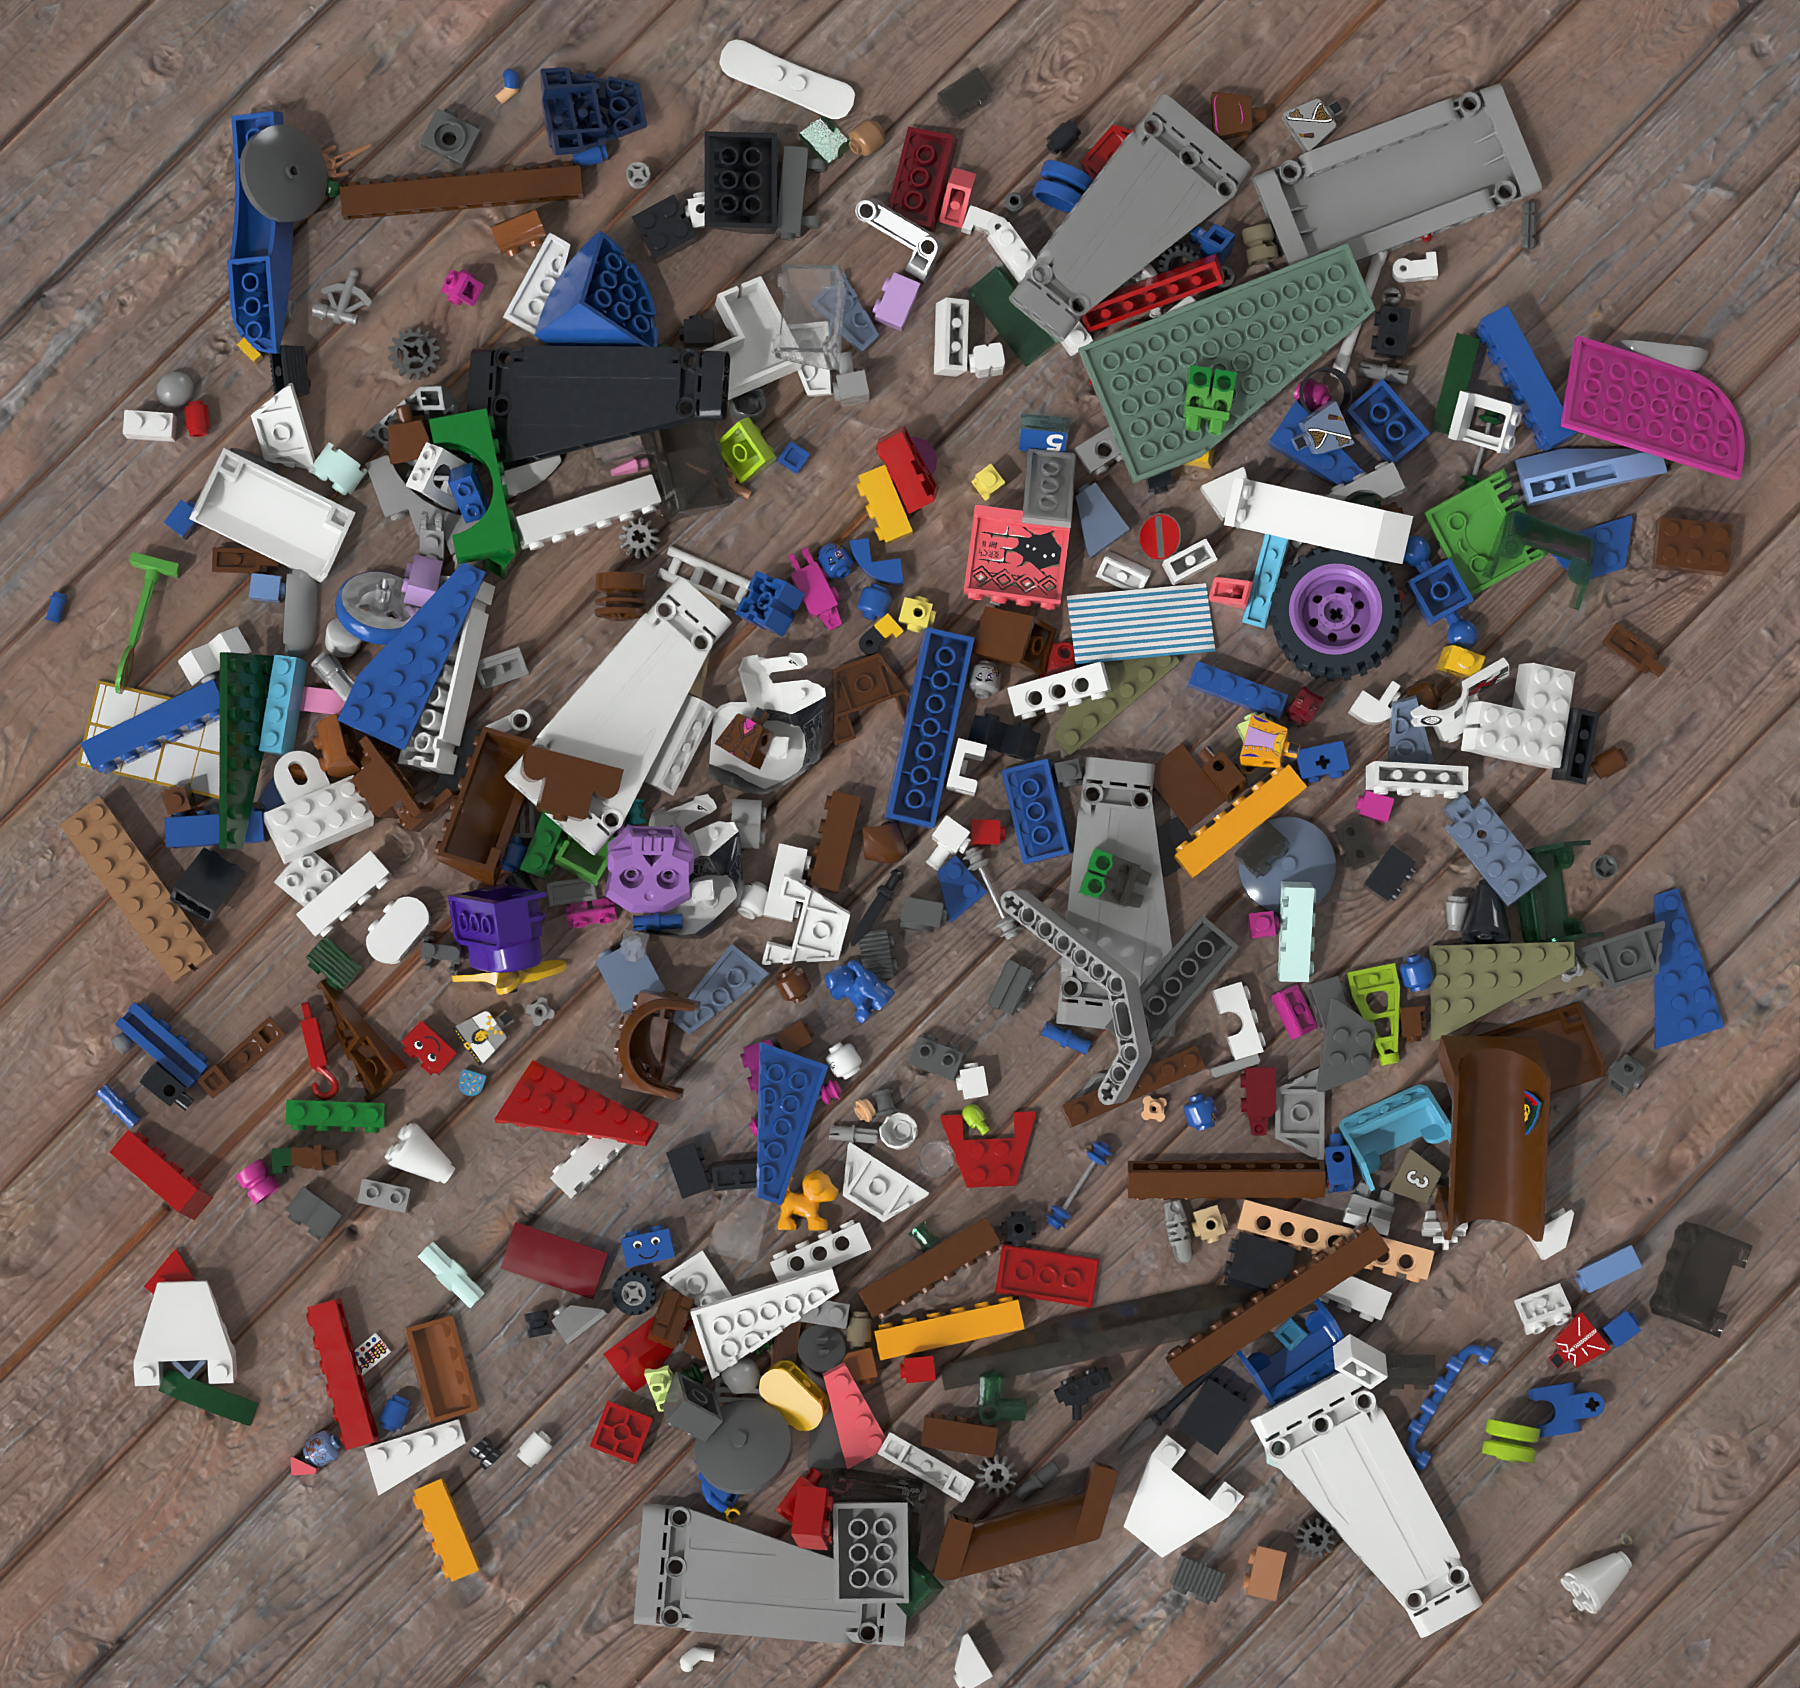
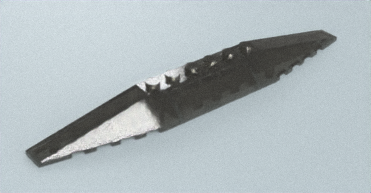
[940,1285,1328,1390]

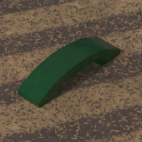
[158,1368,259,1426]

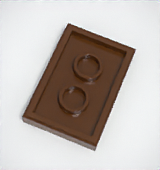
[1153,743,1226,831]

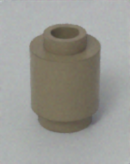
[847,1311,872,1347]

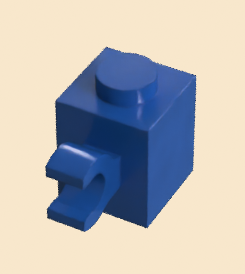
[1189,223,1235,265]

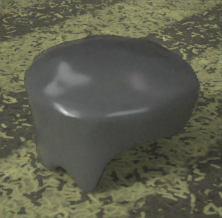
[728,388,767,423]

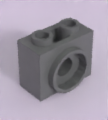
[420,108,482,169]
[900,897,947,933]

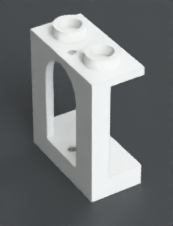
[1448,391,1522,453]
[405,442,477,513]

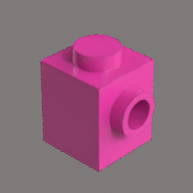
[1355,790,1394,824]
[1247,911,1280,940]

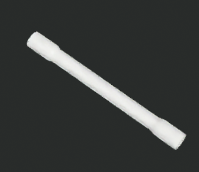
[1330,250,1388,378]

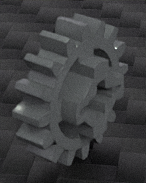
[388,327,441,380]

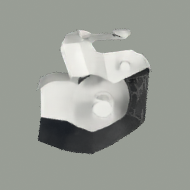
[707,652,826,795]
[631,794,744,939]

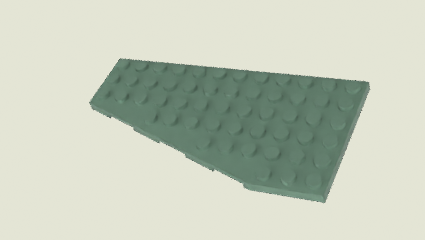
[1078,243,1376,484]

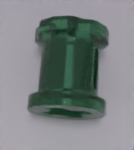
[908,1220,940,1253]

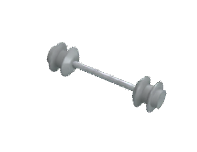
[963,846,1022,940]

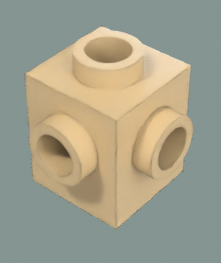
[1191,1205,1228,1244]

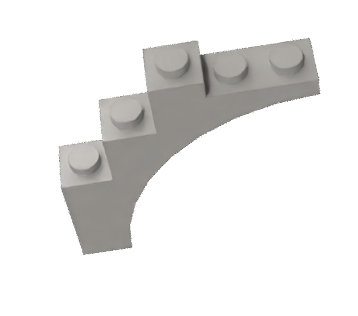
[365,455,515,557]

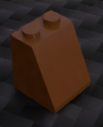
[971,606,1057,675]

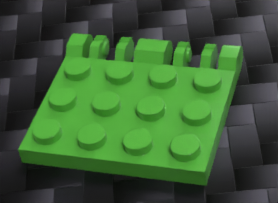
[1423,468,1548,596]

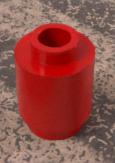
[184,401,211,437]

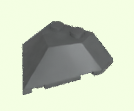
[364,385,464,481]

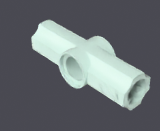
[418,1242,485,1308]

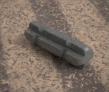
[1521,202,1537,250]

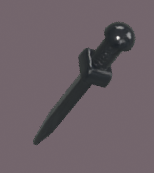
[850,869,904,946]

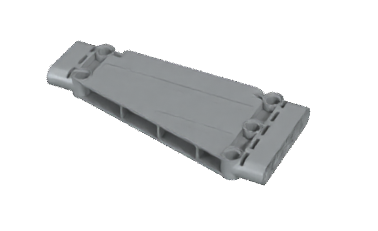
[1009,94,1252,342]
[1056,757,1176,1037]
[634,1503,910,1647]

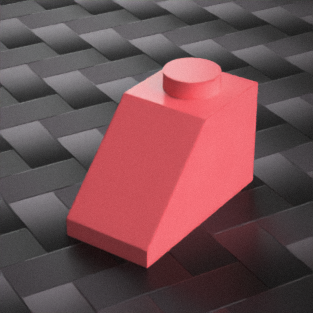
[939,167,976,228]

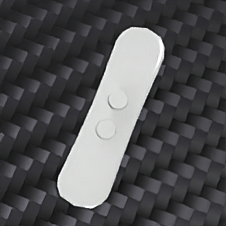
[720,39,855,119]

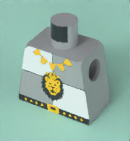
[452,1010,514,1067]

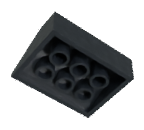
[704,131,777,235]

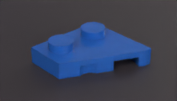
[937,855,987,923]

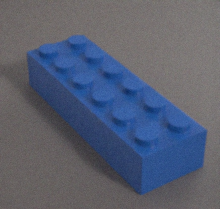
[1475,305,1577,453]
[80,679,220,775]

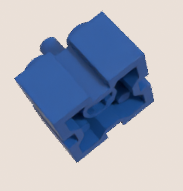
[735,571,805,637]

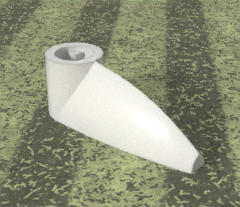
[500,455,561,498]

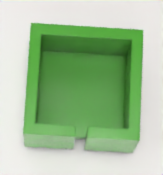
[555,834,615,888]

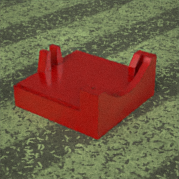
[589,1400,654,1464]

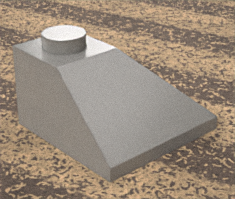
[551,1304,609,1344]

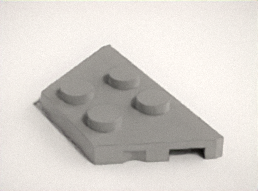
[1275,1068,1325,1160]

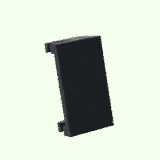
[712,1158,757,1191]

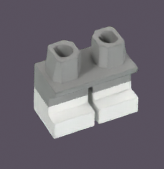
[1341,1182,1395,1236]

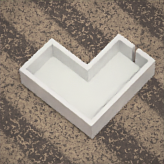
[693,276,804,400]
[1461,663,1575,769]

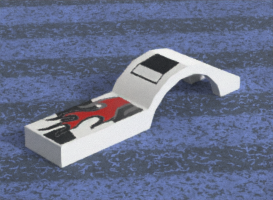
[1410,657,1509,727]

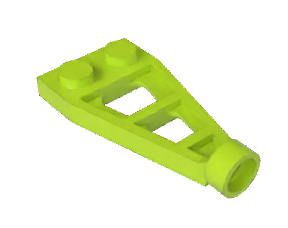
[1346,963,1400,1066]

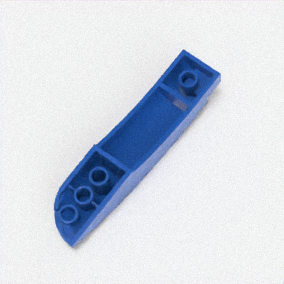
[227,111,293,353]

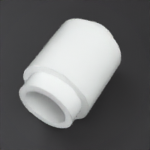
[517,1430,553,1468]

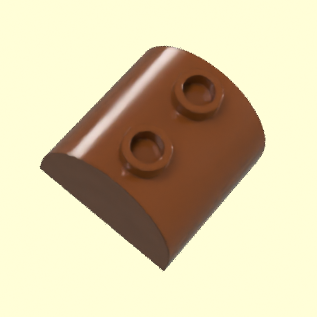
[490,209,546,257]
[313,714,362,777]

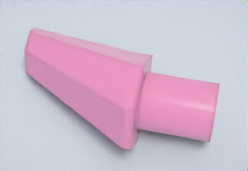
[611,457,649,476]

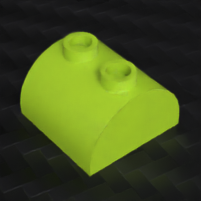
[714,417,777,484]

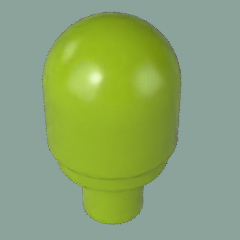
[962,1104,990,1136]

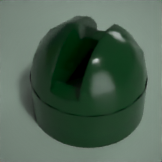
[325,178,344,198]

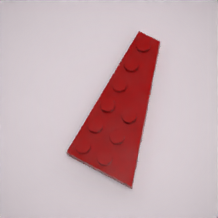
[494,1060,659,1146]

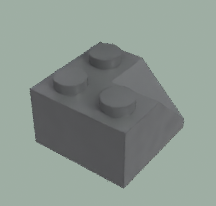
[663,1372,723,1442]

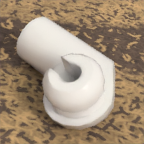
[680,1647,715,1672]

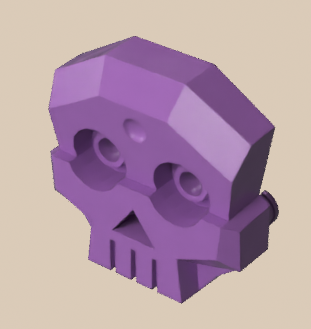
[605,823,695,913]

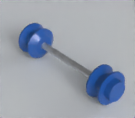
[1045,1140,1113,1230]

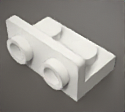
[1514,1283,1572,1335]

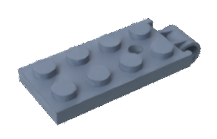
[1443,793,1547,907]

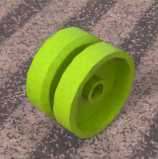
[1481,1419,1541,1463]

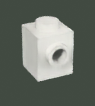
[955,1062,989,1100]

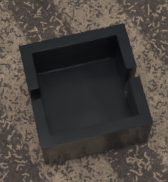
[632,194,698,264]

